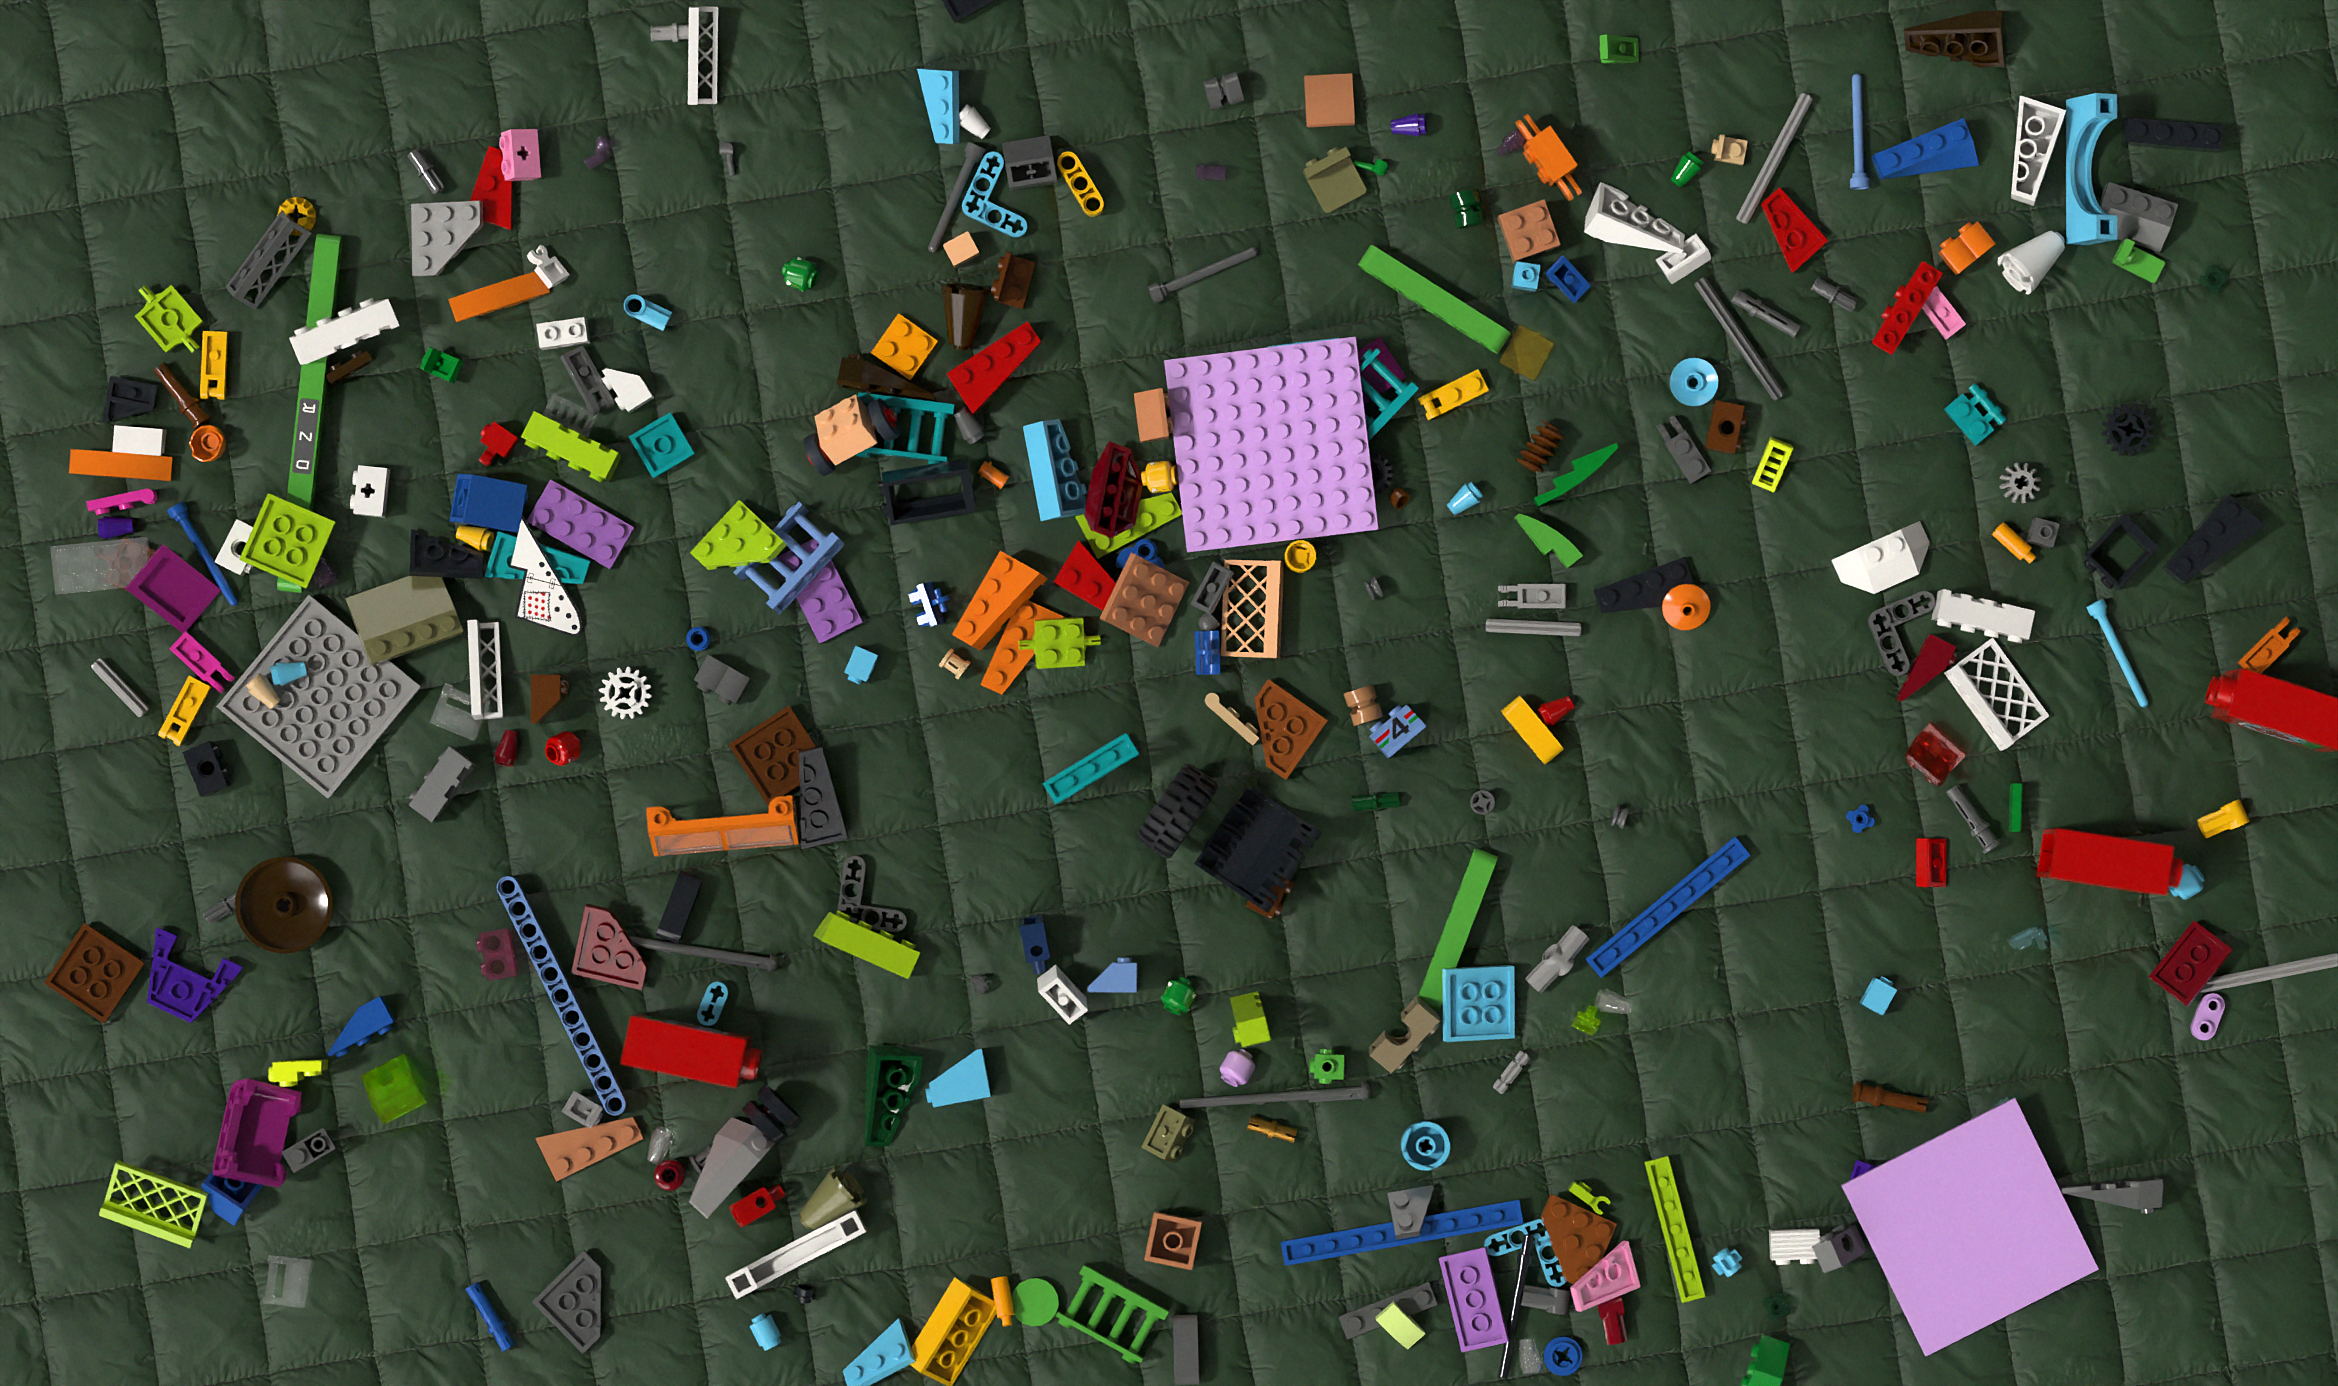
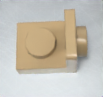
[1711,134,1748,165]

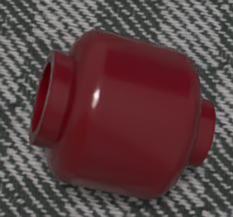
[654,1159,686,1191]

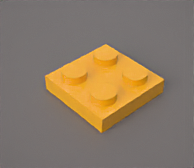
[871,313,938,381]

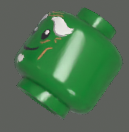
[782,257,819,292]
[1161,977,1197,1015]

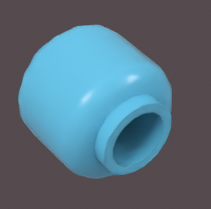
[2168,864,2205,900]

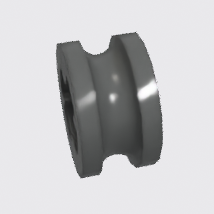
[1363,577,1384,601]
[1611,805,1628,829]

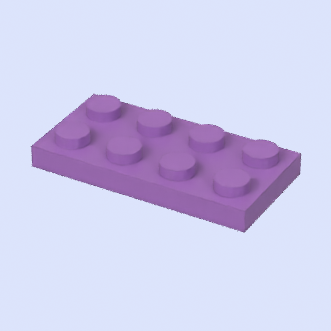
[527,479,635,569]
[778,539,863,644]
[1439,1246,1510,1352]

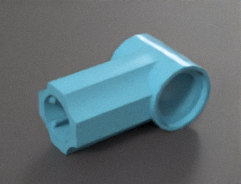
[624,294,672,331]

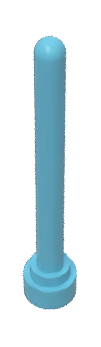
[2086,599,2149,707]

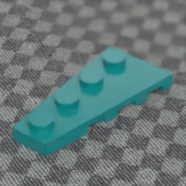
[484,530,591,584]

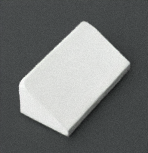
[1656,234,1711,284]

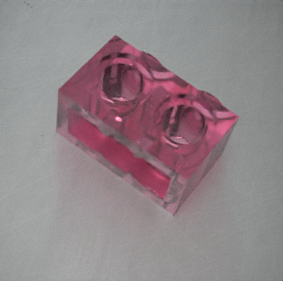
[476,928,519,981]

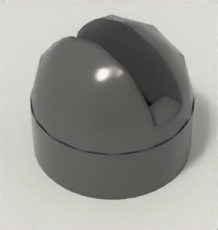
[1199,612,1220,631]
[971,975,991,995]

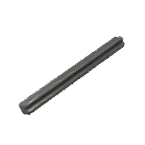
[1695,277,1784,401]

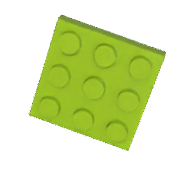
[239,493,336,589]

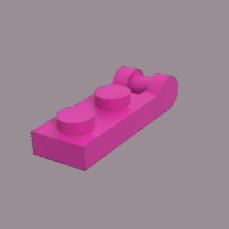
[86,489,158,515]

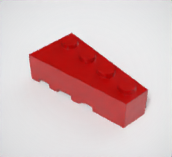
[946,321,1041,416]

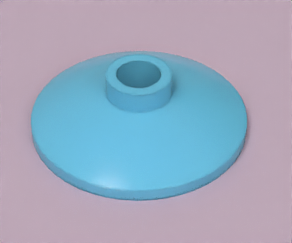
[1670,358,1718,406]

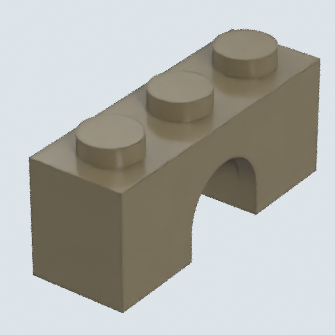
[1368,996,1440,1073]

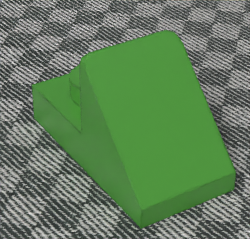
[1599,34,1639,64]

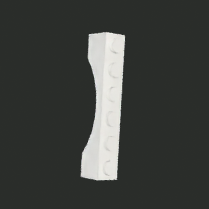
[725,1209,867,1299]

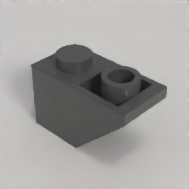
[282,1128,336,1173]

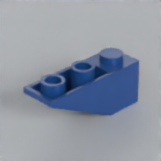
[328,996,396,1058]

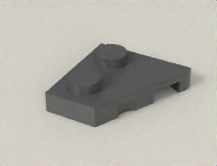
[1387,1185,1434,1240]

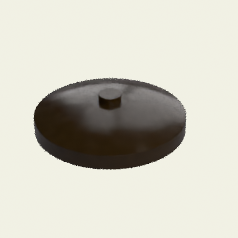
[235,857,333,954]

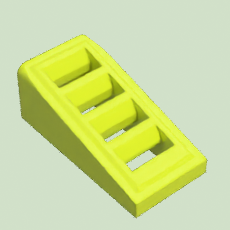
[1752,437,1793,492]

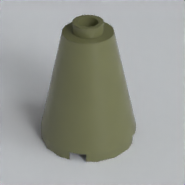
[800,1165,867,1230]

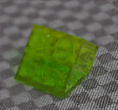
[361,1053,427,1124]

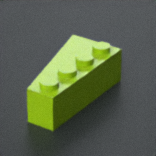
[521,411,622,483]

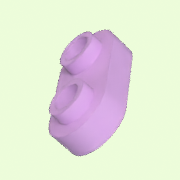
[2190,993,2225,1040]

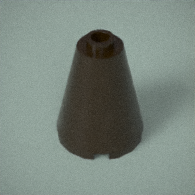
[941,283,990,350]

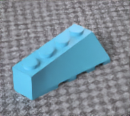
[1023,419,1087,521]

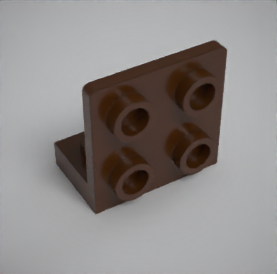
[991,251,1036,310]

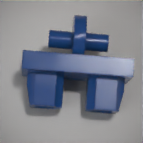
[908,582,951,627]
[1195,631,1220,675]

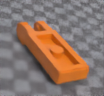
[2237,616,2301,674]

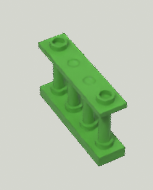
[1056,1264,1169,1364]

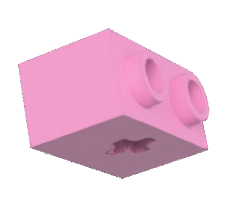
[499,129,541,181]

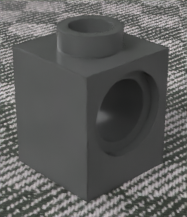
[2026,518,2059,549]

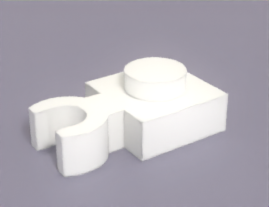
[527,245,570,289]

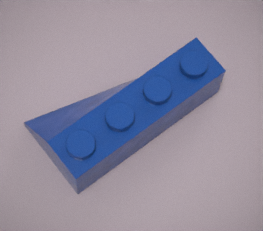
[1871,118,1979,180]

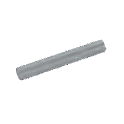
[1485,619,1581,636]

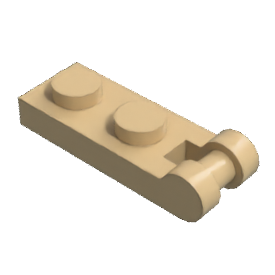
[1205,693,1259,746]

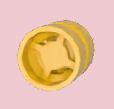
[1284,540,1316,573]

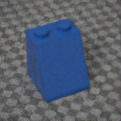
[449,474,528,533]

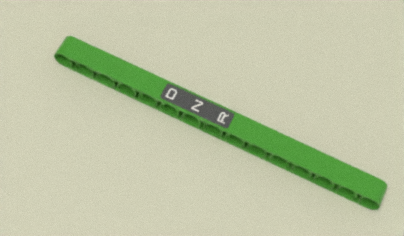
[277,234,343,593]

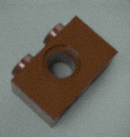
[1704,400,1747,455]

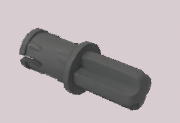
[407,148,445,194]
[1810,277,1858,312]
[203,892,237,924]

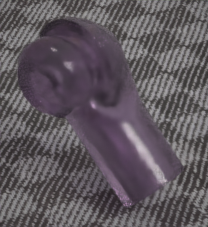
[584,135,611,170]

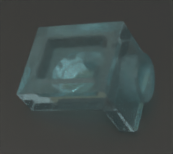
[2007,926,2048,950]

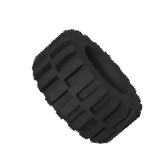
[1136,764,1219,858]

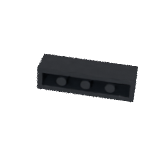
[2120,118,2223,153]

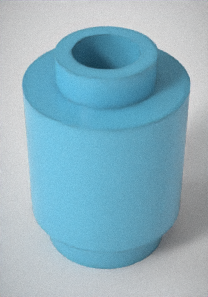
[749,1313,782,1351]

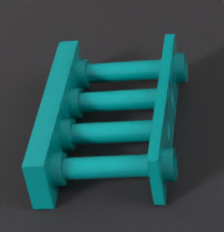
[1359,348,1419,441]
[856,392,955,465]
[1043,733,1139,805]

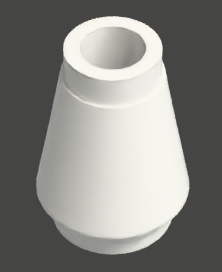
[959,104,991,139]

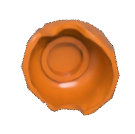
[189,425,226,462]

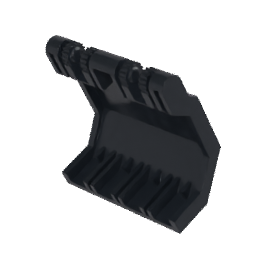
[1194,783,1322,913]

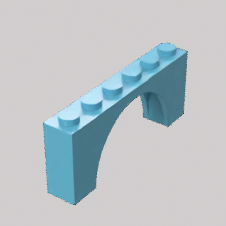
[2066,93,2117,245]

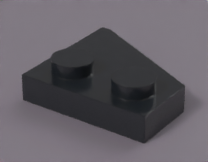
[102,376,159,422]

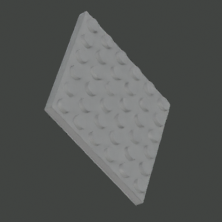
[216,595,421,799]

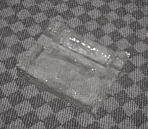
[429,683,491,741]
[262,1255,312,1308]

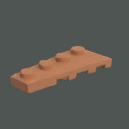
[535,1117,644,1182]

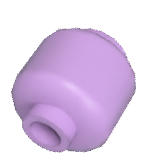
[1220,1049,1255,1087]

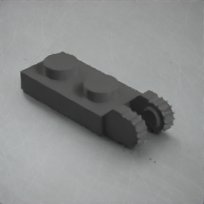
[1656,415,1711,484]

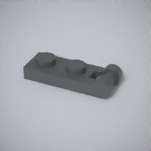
[560,345,614,416]

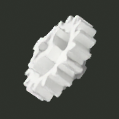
[599,667,652,719]

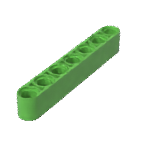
[1358,245,1511,354]
[1418,848,1498,1012]

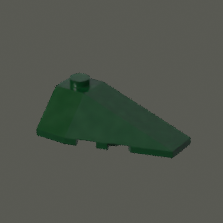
[864,1045,923,1146]

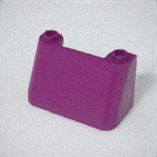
[213,1079,303,1188]

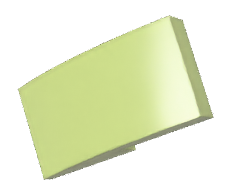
[1375,1301,1426,1349]

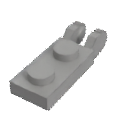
[1498,584,1566,609]

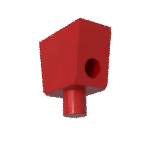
[728,1184,785,1228]

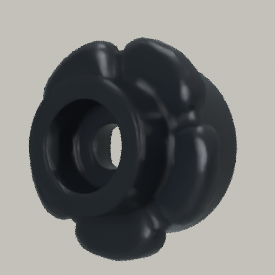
[793,1284,817,1304]

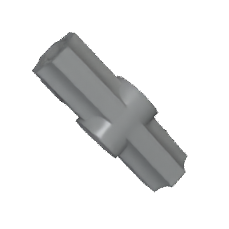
[1525,925,1589,993]

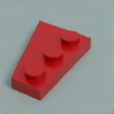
[470,146,513,231]
[1761,187,1828,274]

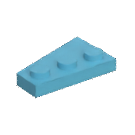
[917,68,959,144]
[843,1318,915,1386]

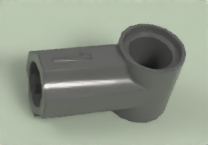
[1521,1285,1571,1315]

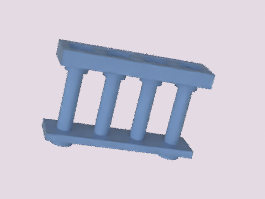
[733,502,845,615]

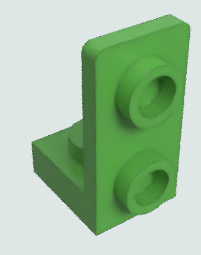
[2111,238,2165,283]

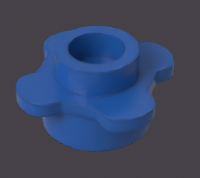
[1846,805,1875,833]

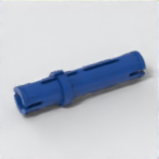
[465,1281,516,1352]

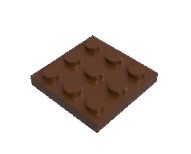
[728,705,816,806]
[44,923,146,1024]

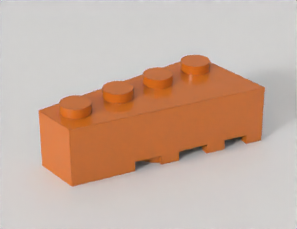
[952,551,1048,651]

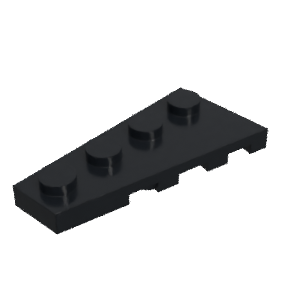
[1593,557,1694,613]

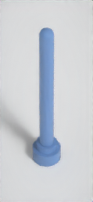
[1850,73,1870,190]

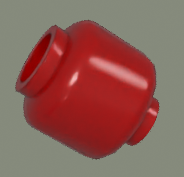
[545,731,581,766]

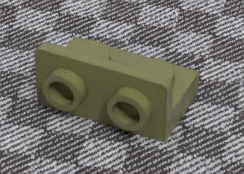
[1141,1104,1195,1163]

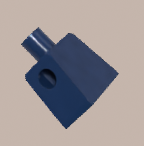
[1019,914,1050,974]

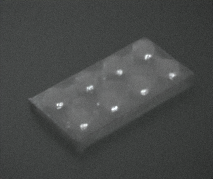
[50,537,150,595]

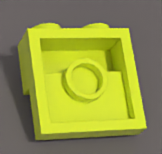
[269,1059,328,1086]

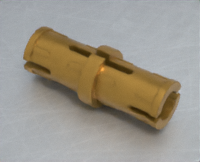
[1247,1115,1297,1143]

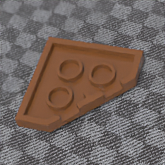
[1254,679,1328,780]
[1541,1194,1617,1285]

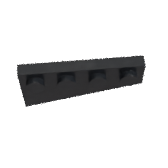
[799,745,849,850]

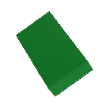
[2008,783,2023,832]

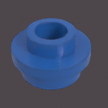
[686,627,711,651]

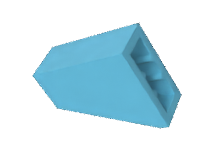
[925,1048,991,1107]

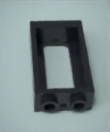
[878,458,976,526]

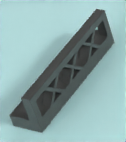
[226,210,311,310]

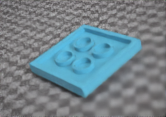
[1443,965,1515,1042]

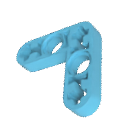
[962,152,1027,238]
[1484,1218,1566,1287]

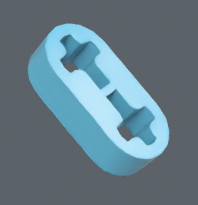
[697,982,729,1026]

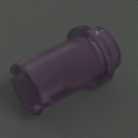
[1195,162,1225,182]

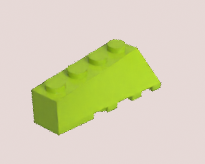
[813,911,920,979]

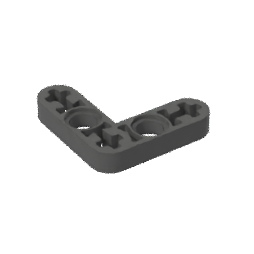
[1868,591,1935,676]
[837,856,907,932]

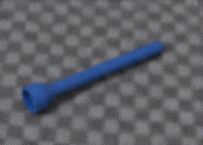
[167,501,238,606]

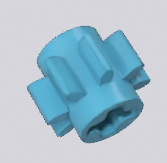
[1712,1247,1742,1277]

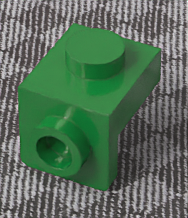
[420,347,464,384]

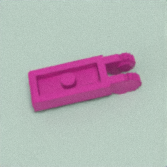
[169,631,235,693]

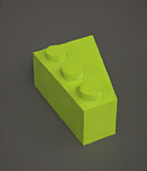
[1230,991,1270,1047]

